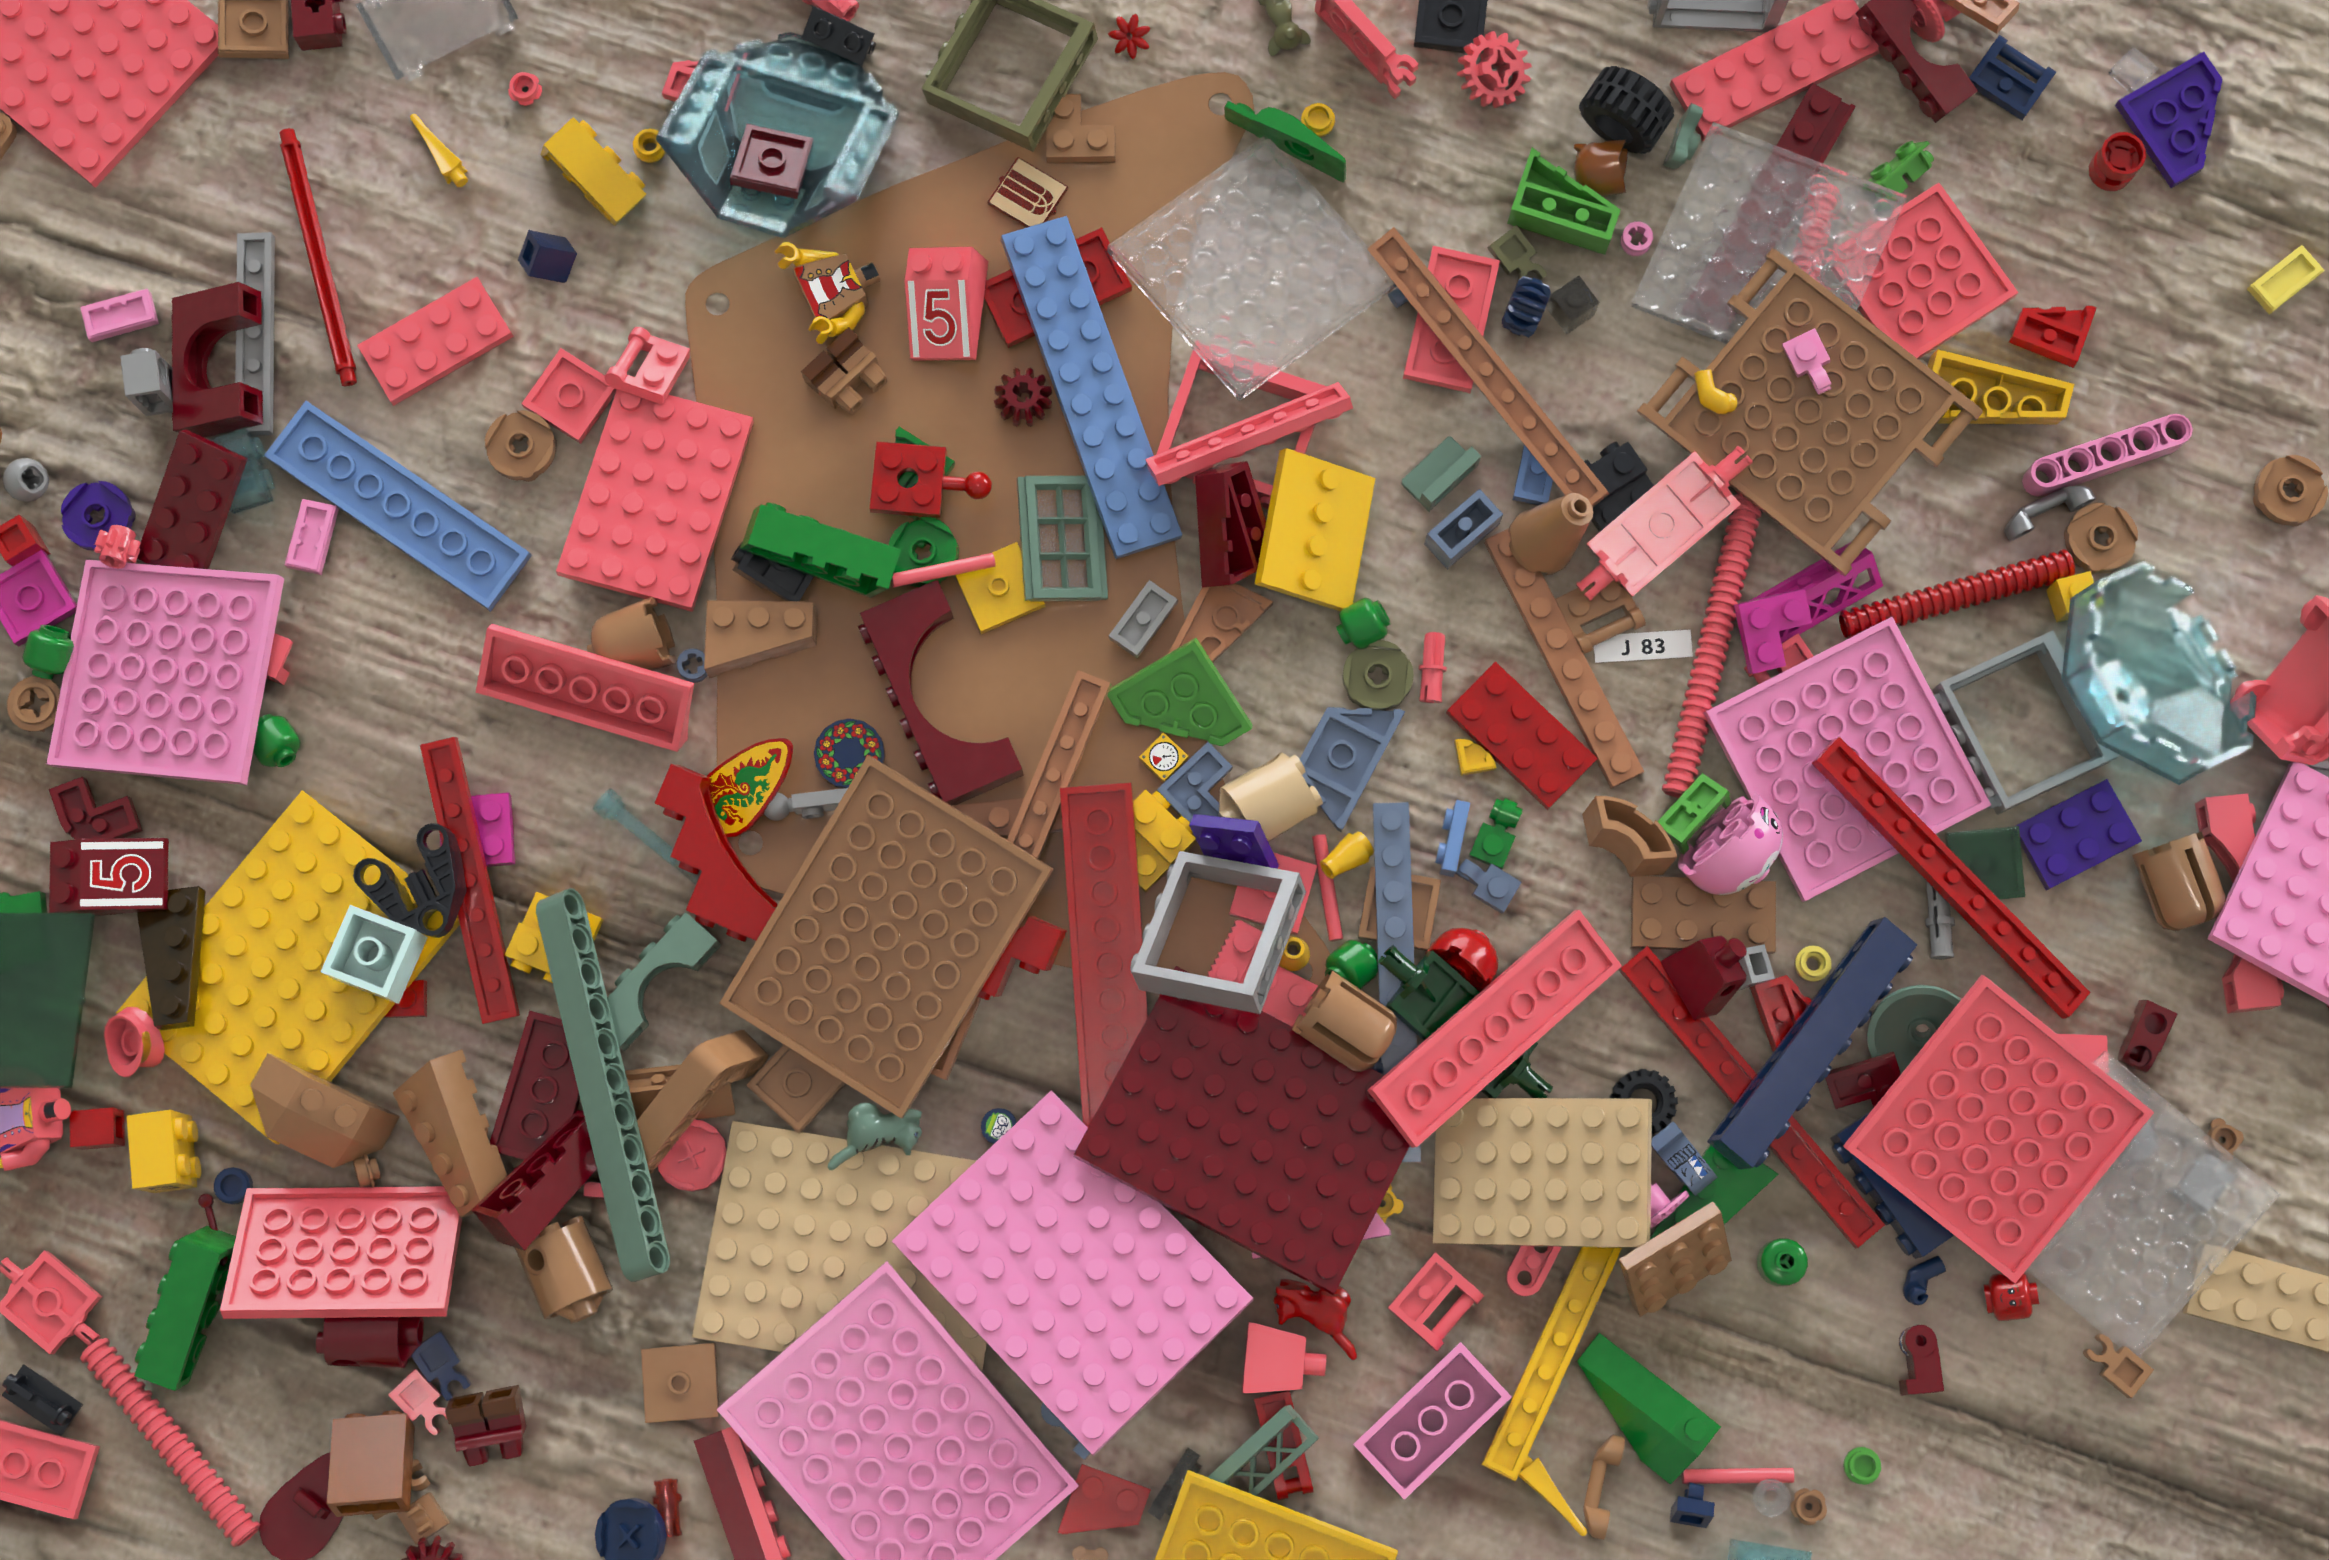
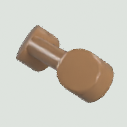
[1583,1435,1625,1540]

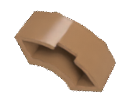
[1582,796,1677,877]

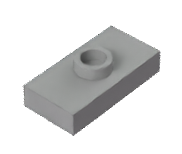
[1109,580,1178,658]

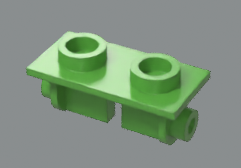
[1862,141,1934,204]

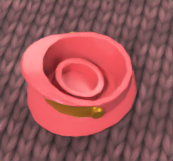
[104,1007,164,1077]

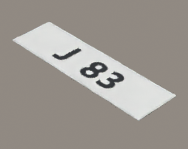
[1594,630,1693,663]

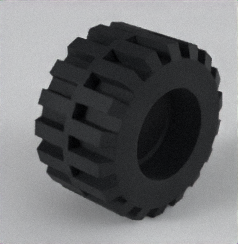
[1579,66,1674,154]

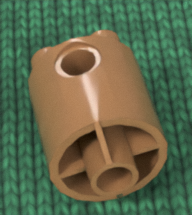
[514,1215,613,1324]

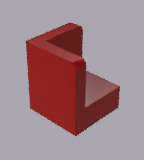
[0,515,51,566]
[69,1107,125,1150]

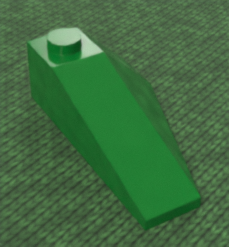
[1576,1333,1721,1485]

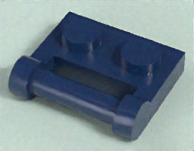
[1969,35,2057,121]

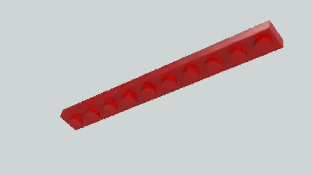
[1812,737,2091,1019]
[1619,946,1885,1249]

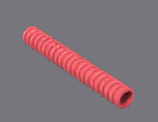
[80,1338,260,1547]

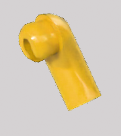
[1694,370,1738,414]

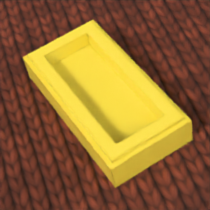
[2247,245,2325,315]

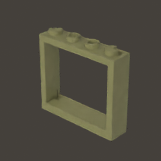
[922,0,1098,152]

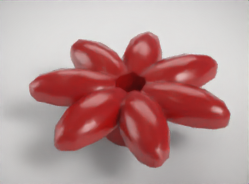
[1108,14,1150,59]

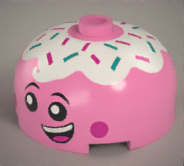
[1678,793,1783,895]

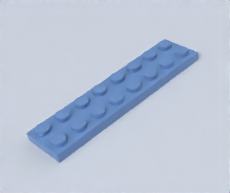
[264,401,532,612]

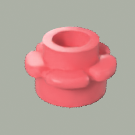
[508,72,542,106]

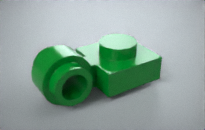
[1468,798,1523,870]

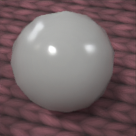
[2,458,49,502]

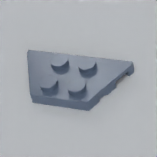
[1300,707,1405,832]

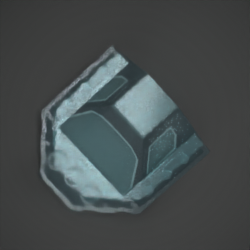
[656,32,899,238]

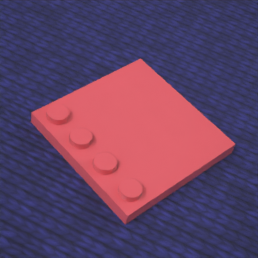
[1823,183,2019,359]

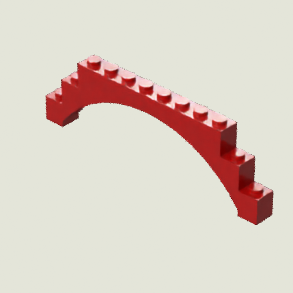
[655,764,1067,1000]

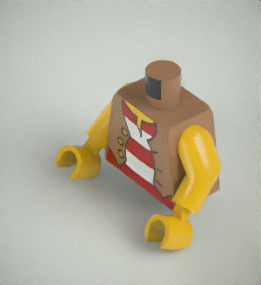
[774,242,881,344]

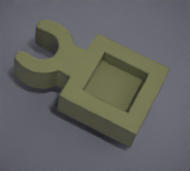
[1487,225,1547,280]

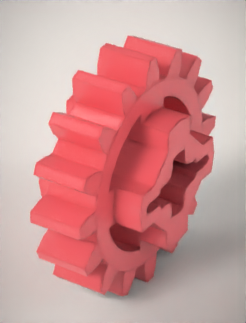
[1457,31,1532,108]

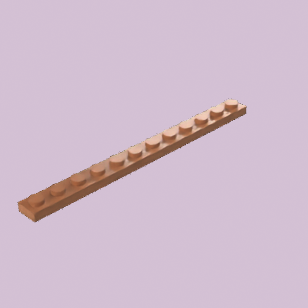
[931,670,1112,1080]

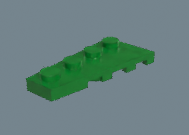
[1650,1144,1779,1240]

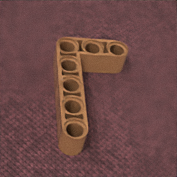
[637,1030,769,1175]

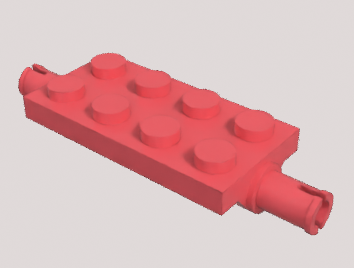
[1576,446,1753,601]

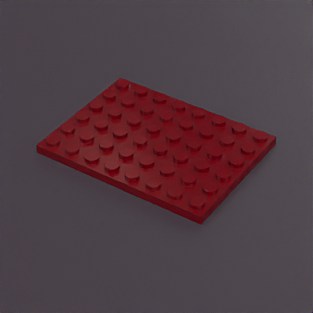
[1073,966,1410,1295]

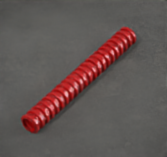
[1839,549,2075,639]

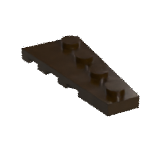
[137,886,206,1030]

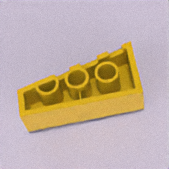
[1927,349,2075,425]

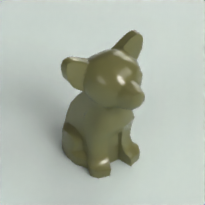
[1258,0,1311,56]

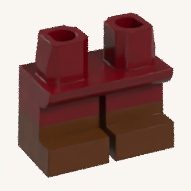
[445,1385,527,1467]

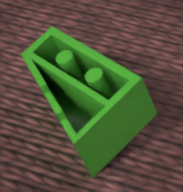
[1507,147,1621,255]

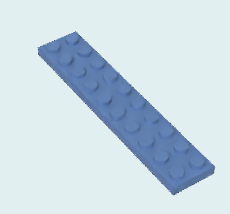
[1001,216,1182,559]

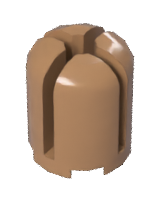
[2132,831,2227,931]
[1292,971,1397,1072]

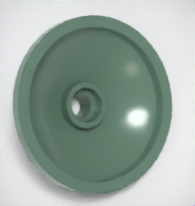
[1867,985,1961,1074]

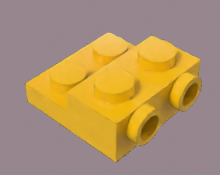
[1133,789,1196,893]
[505,892,604,984]

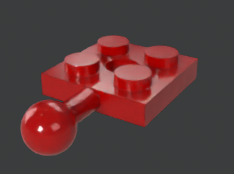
[869,441,992,518]

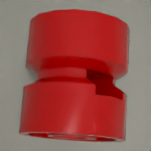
[2089,132,2146,191]

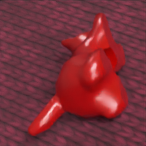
[1273,1279,1357,1360]

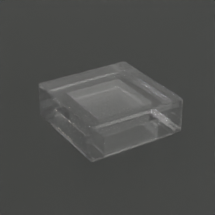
[2108,46,2159,93]

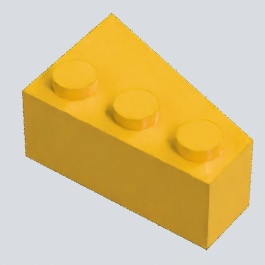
[540,117,646,226]

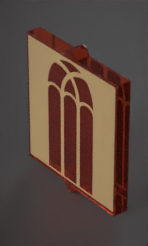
[987,157,1068,228]

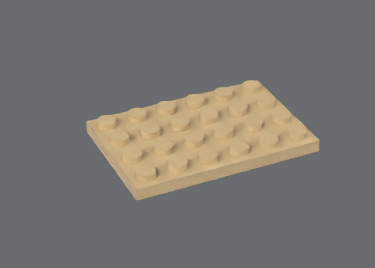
[1433,1098,1652,1248]

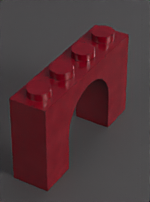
[171,282,263,437]

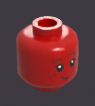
[1983,1273,2039,1321]

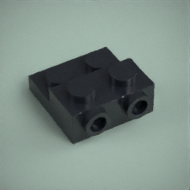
[1584,441,1654,532]
[731,542,814,601]

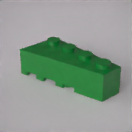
[134,1226,236,1391]

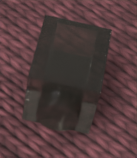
[1546,276,1600,335]

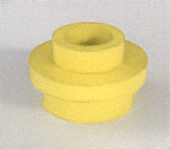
[1795,946,1831,982]

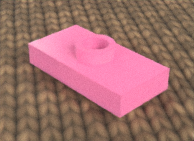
[80,289,159,342]
[285,499,339,575]

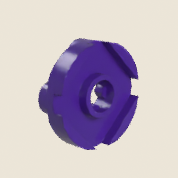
[61,481,136,551]

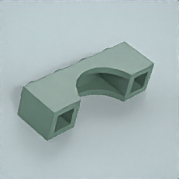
[607,912,722,1051]

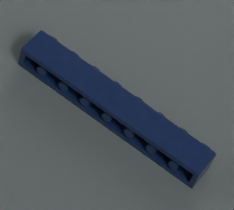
[1707,917,1918,1169]

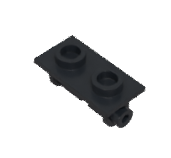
[801,6,876,66]
[2,1364,83,1436]

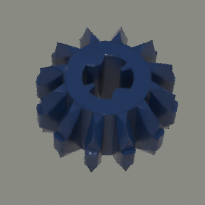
[1502,276,1551,338]

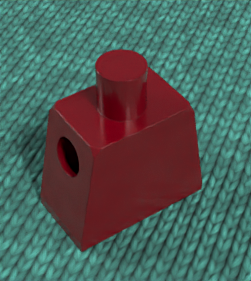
[1661,936,1747,1020]

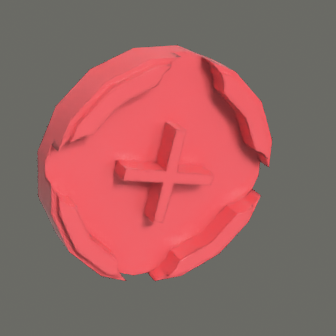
[657,1119,727,1192]

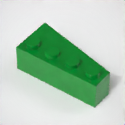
[740,502,901,598]

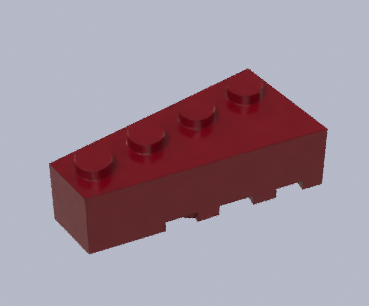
[472,1110,597,1251]

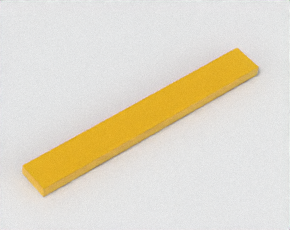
[1481,1247,1622,1482]

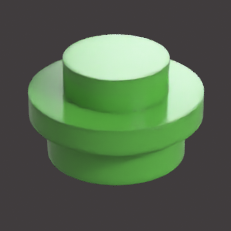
[1843,1447,1881,1485]

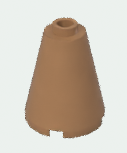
[1508,493,1593,575]

